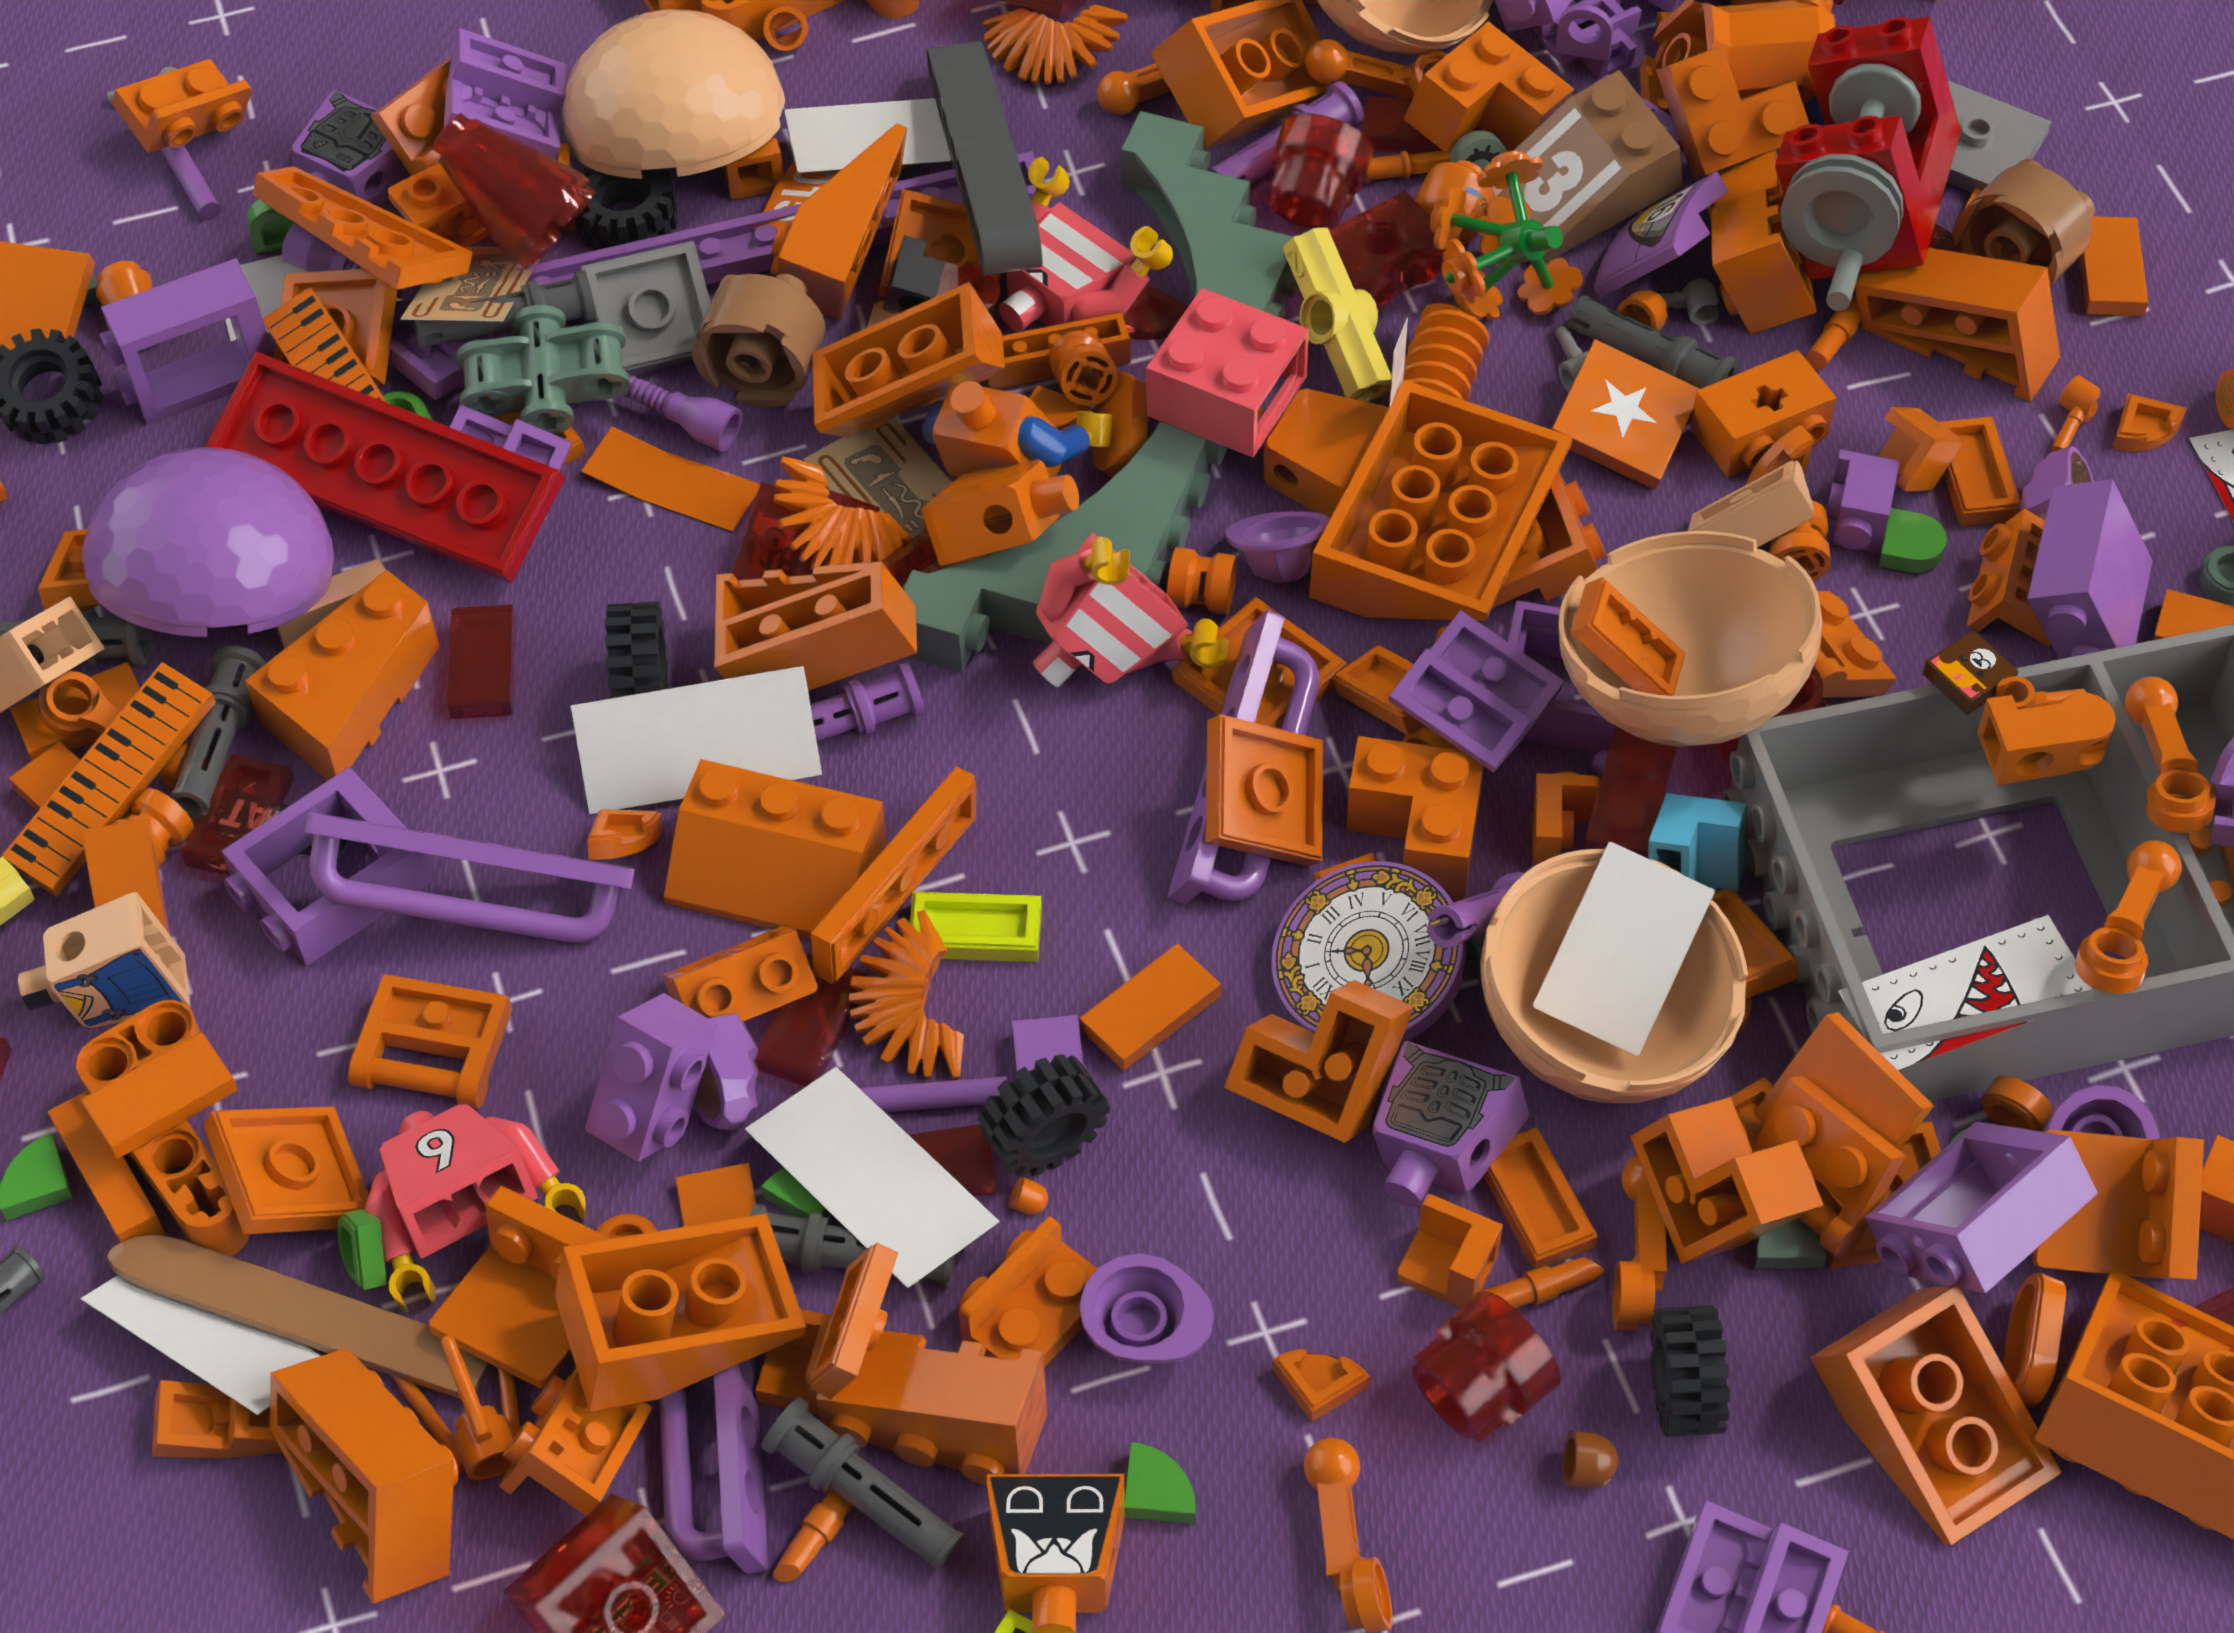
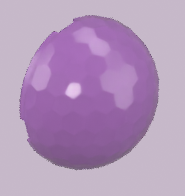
[82,447,334,637]

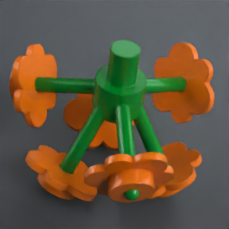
[1430,151,1583,321]

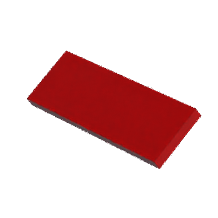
[204,351,566,584]

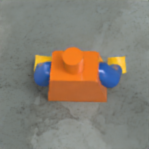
[922,381,1112,478]

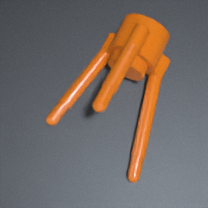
[391,1335,521,1480]

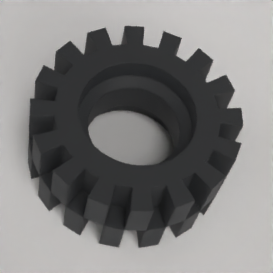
[571,166,678,251]
[0,328,103,444]
[605,601,668,699]
[978,1054,1110,1177]
[1650,1305,1730,1437]

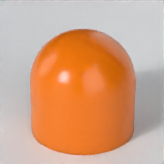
[1009,1177,1048,1215]

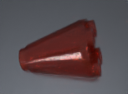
[431,113,597,270]

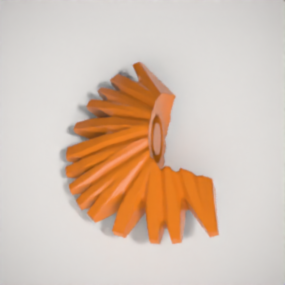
[983,4,1128,85]
[774,456,921,574]
[849,910,964,1079]

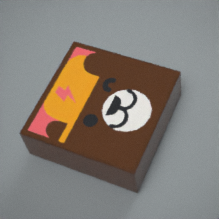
[1923,630,2019,715]

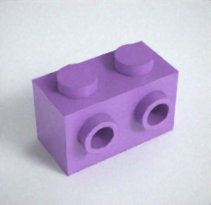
[584,993,718,1162]

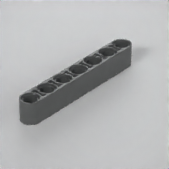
[926,40,1043,276]

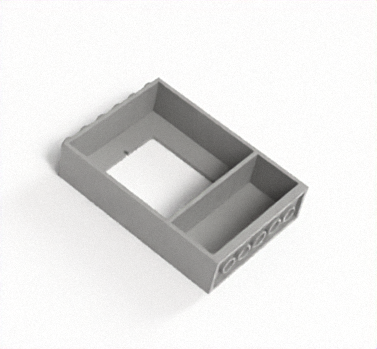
[1722,624,2234,1101]

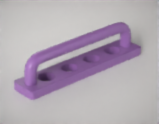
[1167,609,1320,905]
[305,811,635,943]
[659,1357,768,1574]

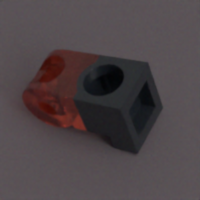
[883,235,1000,315]

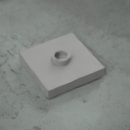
[1947,81,2051,193]
[581,241,711,376]

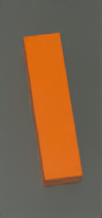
[986,312,1131,389]
[47,1091,166,1243]

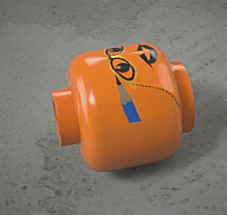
[1411,160,1495,245]

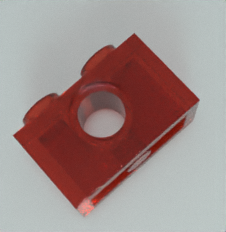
[1329,190,1445,309]

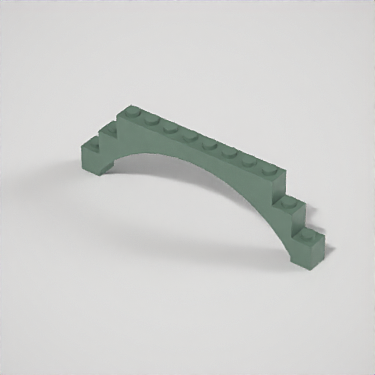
[903,111,1299,672]

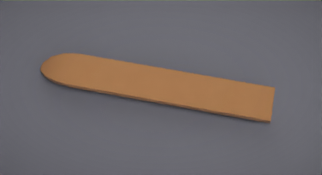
[107,1235,491,1399]

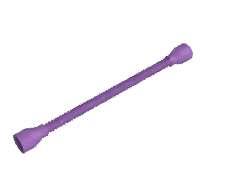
[282,223,743,452]

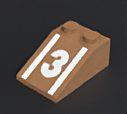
[1493,70,1683,263]

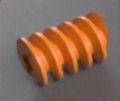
[1389,303,1489,406]

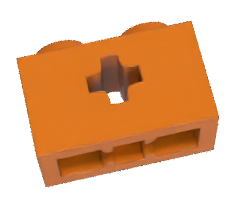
[1690,350,1837,478]

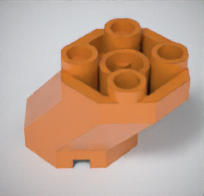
[1639,0,1835,114]

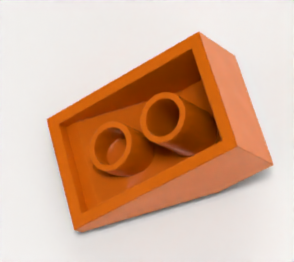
[1150,0,1347,150]
[770,123,907,321]
[555,1213,806,1412]
[1810,1285,2062,1545]

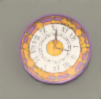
[1271,861,1466,1044]

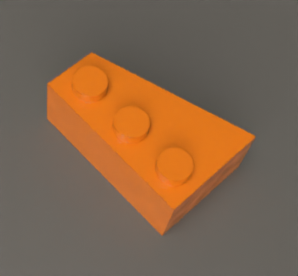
[1707,150,1817,335]
[1855,248,2060,402]
[714,561,917,691]
[245,570,440,781]
[816,1330,1047,1486]
[270,1348,458,1604]

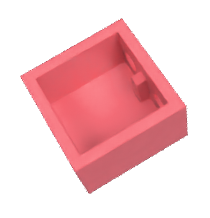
[1146,288,1309,457]

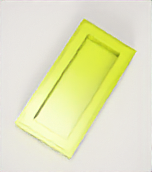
[910,892,1042,962]

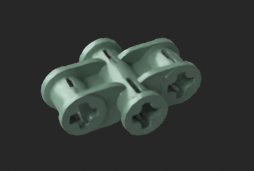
[456,305,630,434]

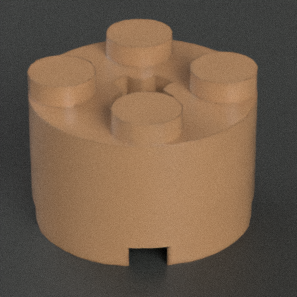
[1953,159,2095,287]
[692,274,826,408]

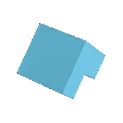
[1649,793,1747,892]

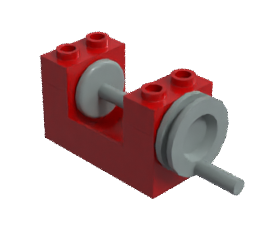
[1775,16,1961,311]

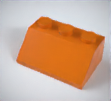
[812,282,1005,438]
[664,759,888,939]

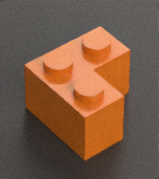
[1404,21,1574,153]
[1656,46,1809,177]
[1346,736,1484,901]
[1224,980,1414,1143]
[1630,1097,1824,1264]

